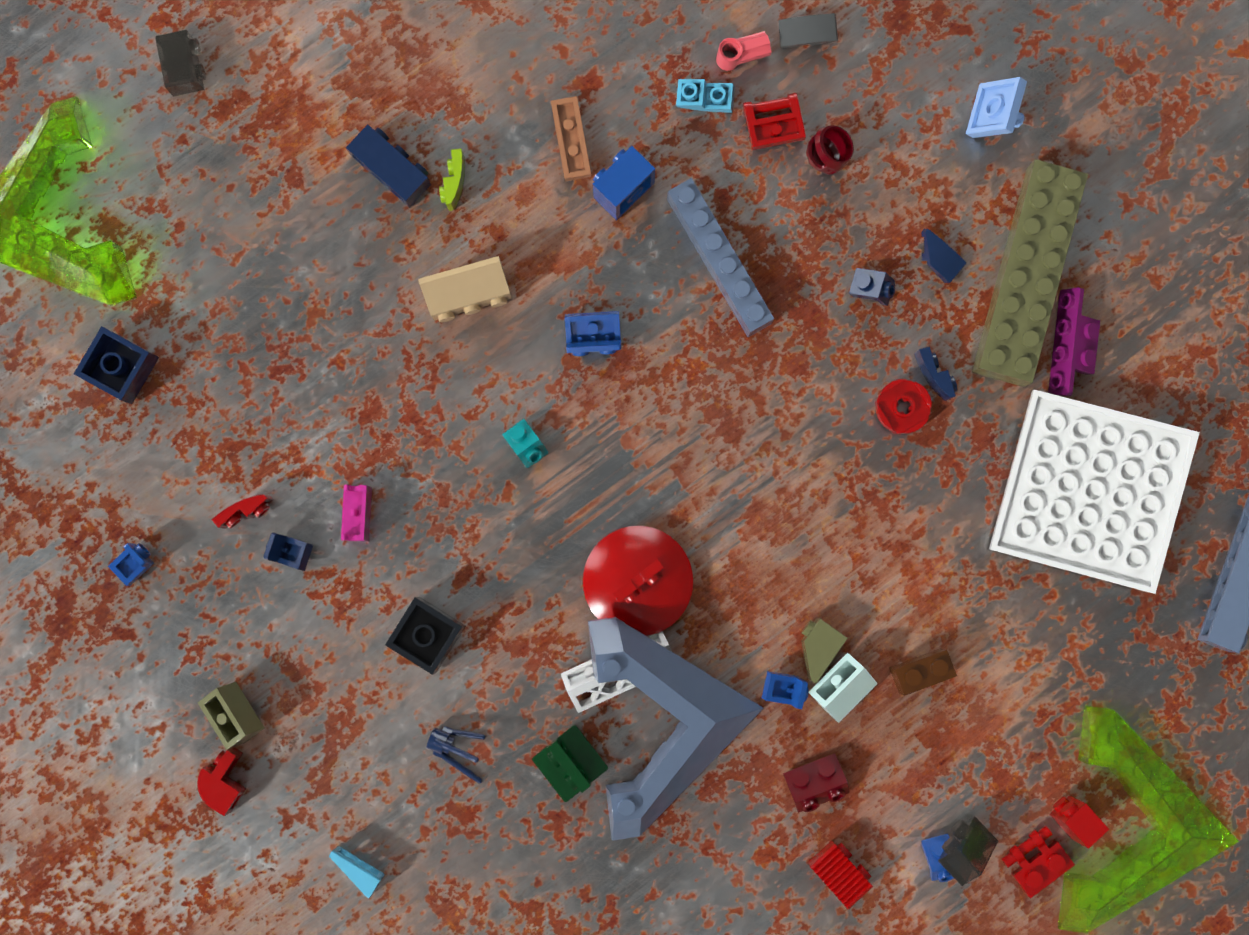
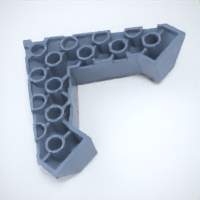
[588,617,764,841]

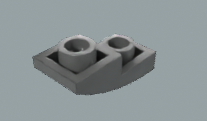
[778,13,838,49]

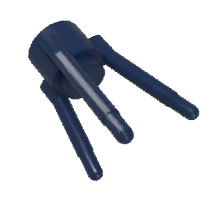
[426,726,486,784]

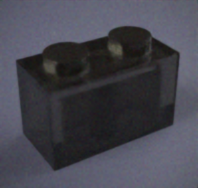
[155,30,206,97]
[938,816,998,886]

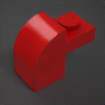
[197,747,247,816]

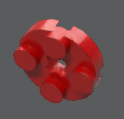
[875,379,932,434]

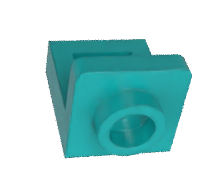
[502,419,548,468]

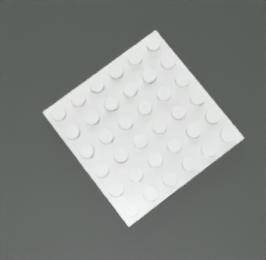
[989,390,1200,594]

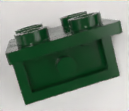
[532,725,608,802]

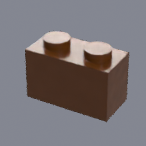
[889,648,957,696]

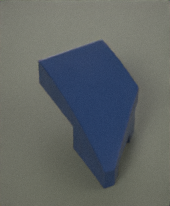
[922,229,967,283]

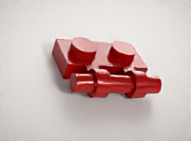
[1001,826,1075,899]

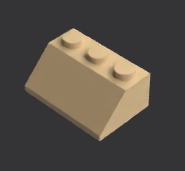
[418,256,512,322]

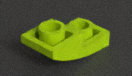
[439,149,465,211]

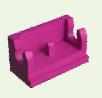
[341,485,372,542]

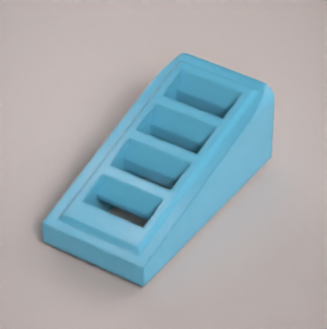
[329,846,384,898]

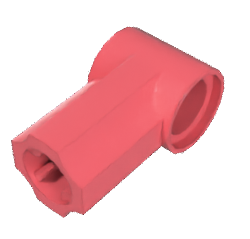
[716,31,771,71]

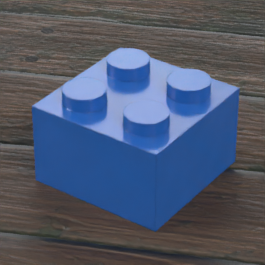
[593,146,655,221]

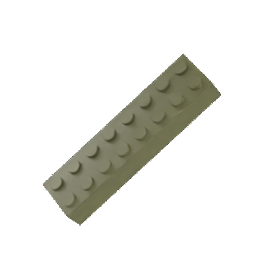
[972,159,1088,387]

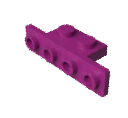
[1048,287,1100,397]

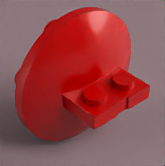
[583,526,693,636]

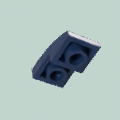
[914,346,957,401]

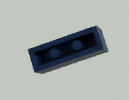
[346,124,431,208]

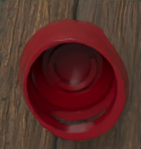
[806,125,854,175]

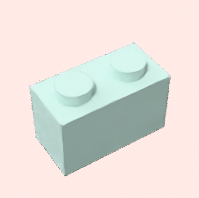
[808,653,878,723]

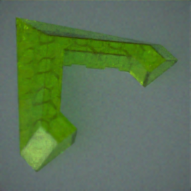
[0,96,137,306]
[1058,705,1239,933]

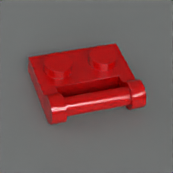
[743,93,806,150]

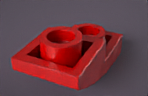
[211,494,273,529]

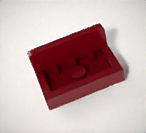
[783,753,849,813]

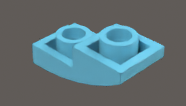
[676,79,735,113]

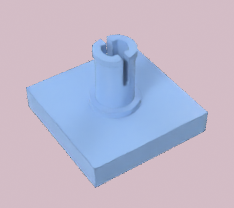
[966,77,1027,138]

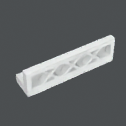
[561,631,672,713]

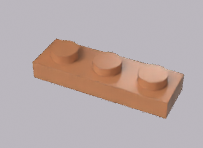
[551,96,591,182]

